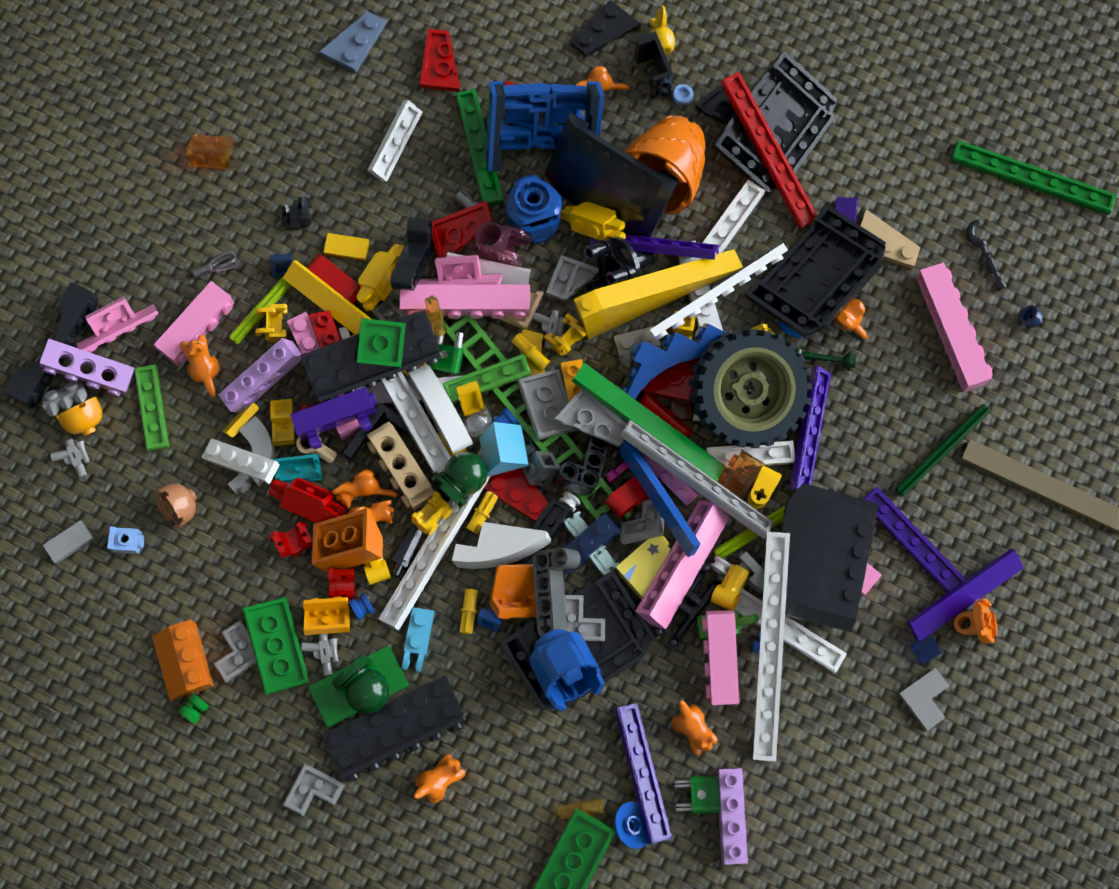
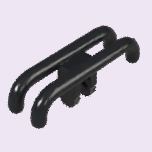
[654,564,724,647]

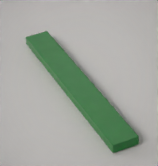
[950,140,1117,215]
[572,363,726,481]

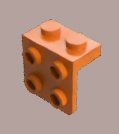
[490,564,536,619]

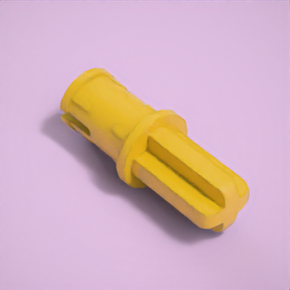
[512,333,551,371]
[466,491,498,535]
[460,589,479,634]

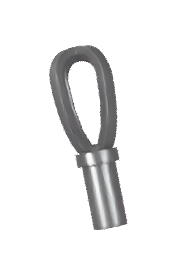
[193,251,238,278]

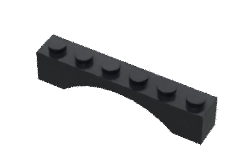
[3,282,99,409]

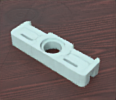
[564,512,619,576]

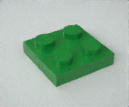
[356,318,406,367]

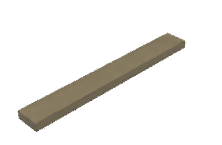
[960,439,1119,533]

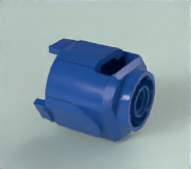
[506,175,562,245]
[529,629,605,711]

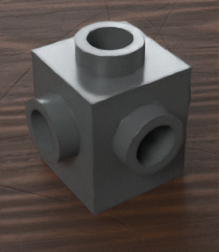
[522,451,560,486]

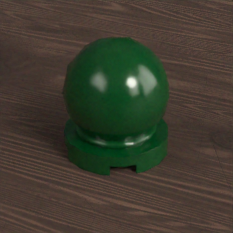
[430,452,488,508]
[332,655,389,714]

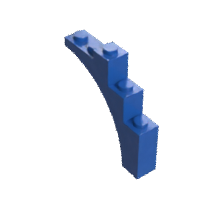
[621,323,727,399]

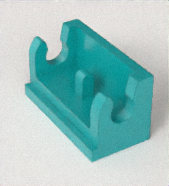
[273,454,322,483]

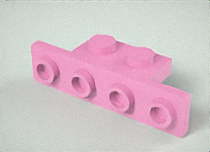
[417,255,503,285]
[77,296,158,353]

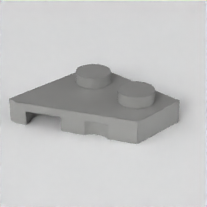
[546,255,599,302]

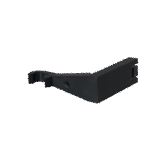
[343,402,413,461]

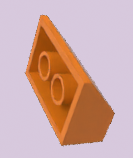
[312,508,383,573]
[152,619,214,701]

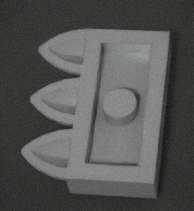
[613,326,660,368]
[41,380,87,416]

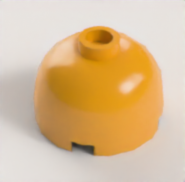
[56,396,102,436]

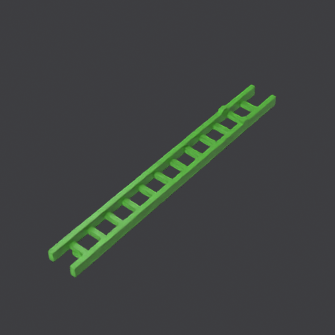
[435,316,631,521]

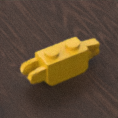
[561,202,626,240]
[357,244,405,311]

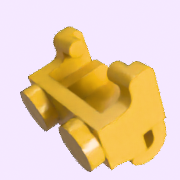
[256,304,287,344]
[544,313,586,356]
[412,491,453,535]

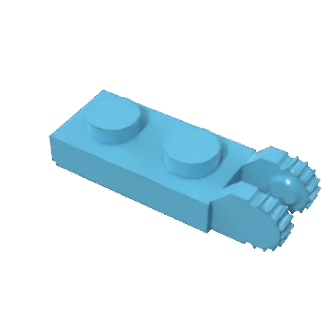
[402,607,435,672]

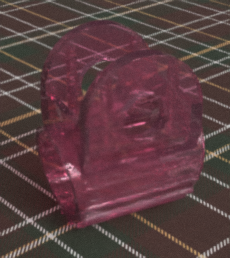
[474,221,531,267]

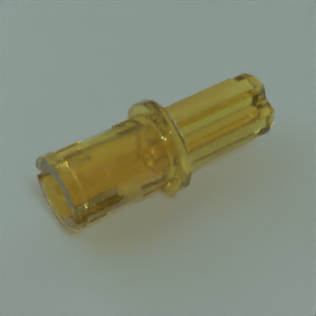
[425,296,447,336]
[558,798,605,819]

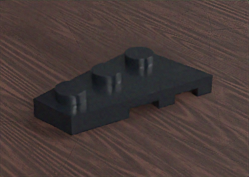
[571,0,641,57]
[695,84,735,125]

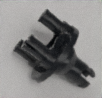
[584,236,656,292]

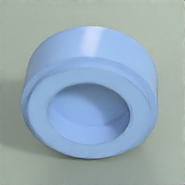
[672,84,693,106]

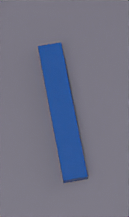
[619,440,701,558]

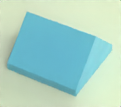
[479,422,529,477]

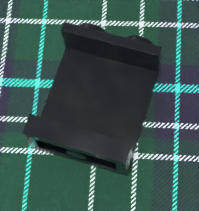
[634,31,673,99]

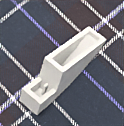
[409,364,473,454]
[452,522,551,569]

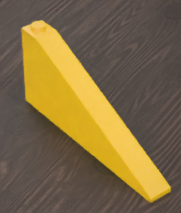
[574,249,743,340]

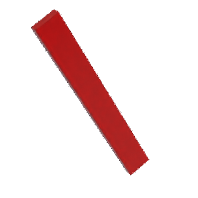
[720,72,817,229]

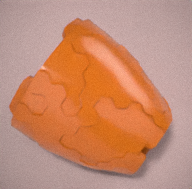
[624,115,705,215]

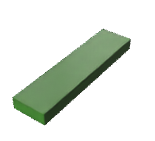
[443,354,532,404]
[134,364,170,452]

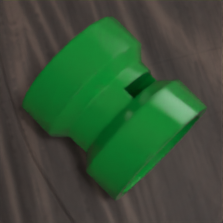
[178,693,210,724]

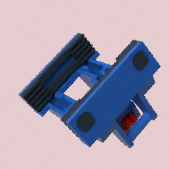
[485,81,604,171]

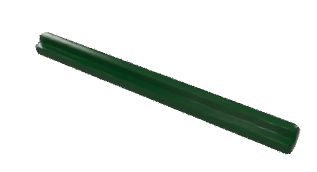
[895,404,991,497]

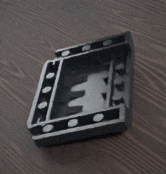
[712,51,837,194]
[544,113,679,237]
[746,205,886,338]
[780,483,878,632]
[499,570,655,710]

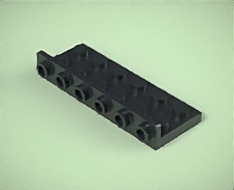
[300,309,443,402]
[322,676,467,783]

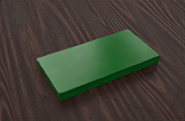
[242,597,310,696]
[308,646,409,728]
[533,808,616,889]

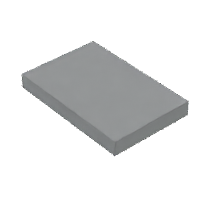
[517,369,576,441]

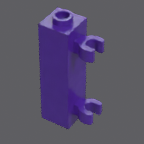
[290,387,377,450]

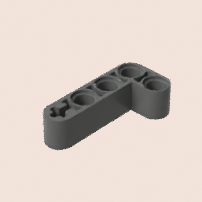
[533,548,580,637]

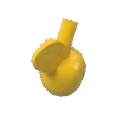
[649,5,675,55]

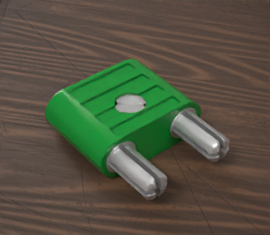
[429,329,464,374]
[674,776,720,814]

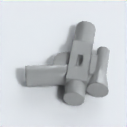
[532,310,566,350]
[51,439,90,479]
[301,634,339,676]

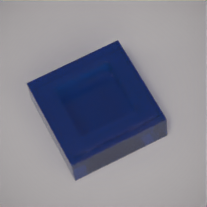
[910,634,942,665]

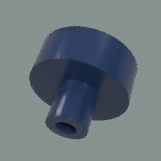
[1020,305,1043,328]

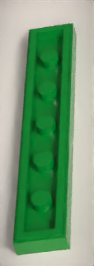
[455,89,504,206]

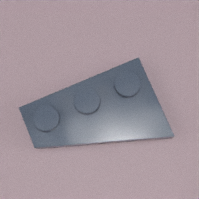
[320,11,386,73]

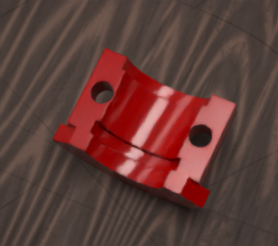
[268,522,312,559]
[328,567,355,600]

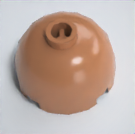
[154,483,197,528]

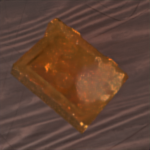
[187,134,234,169]
[717,450,764,499]

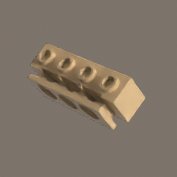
[366,422,434,512]

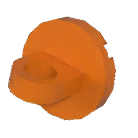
[954,599,997,644]

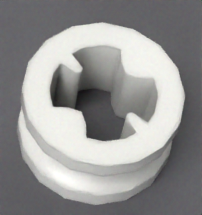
[558,491,581,512]
[710,556,731,576]

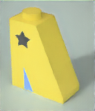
[615,536,670,601]

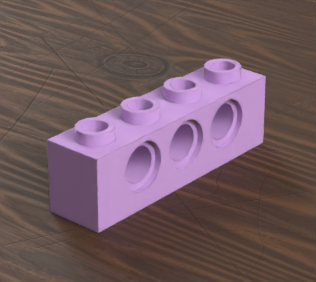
[218,338,302,413]
[40,339,134,397]
[716,769,748,864]

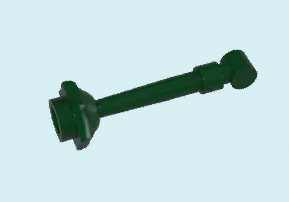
[795,349,857,371]

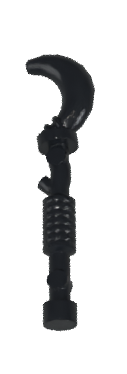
[966,219,1007,291]

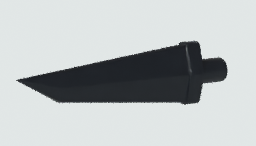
[390,505,425,577]

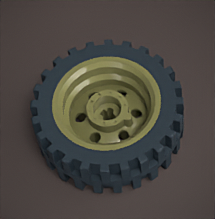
[688,329,812,449]

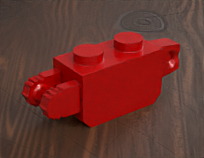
[269,477,346,523]

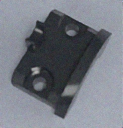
[281,196,312,231]

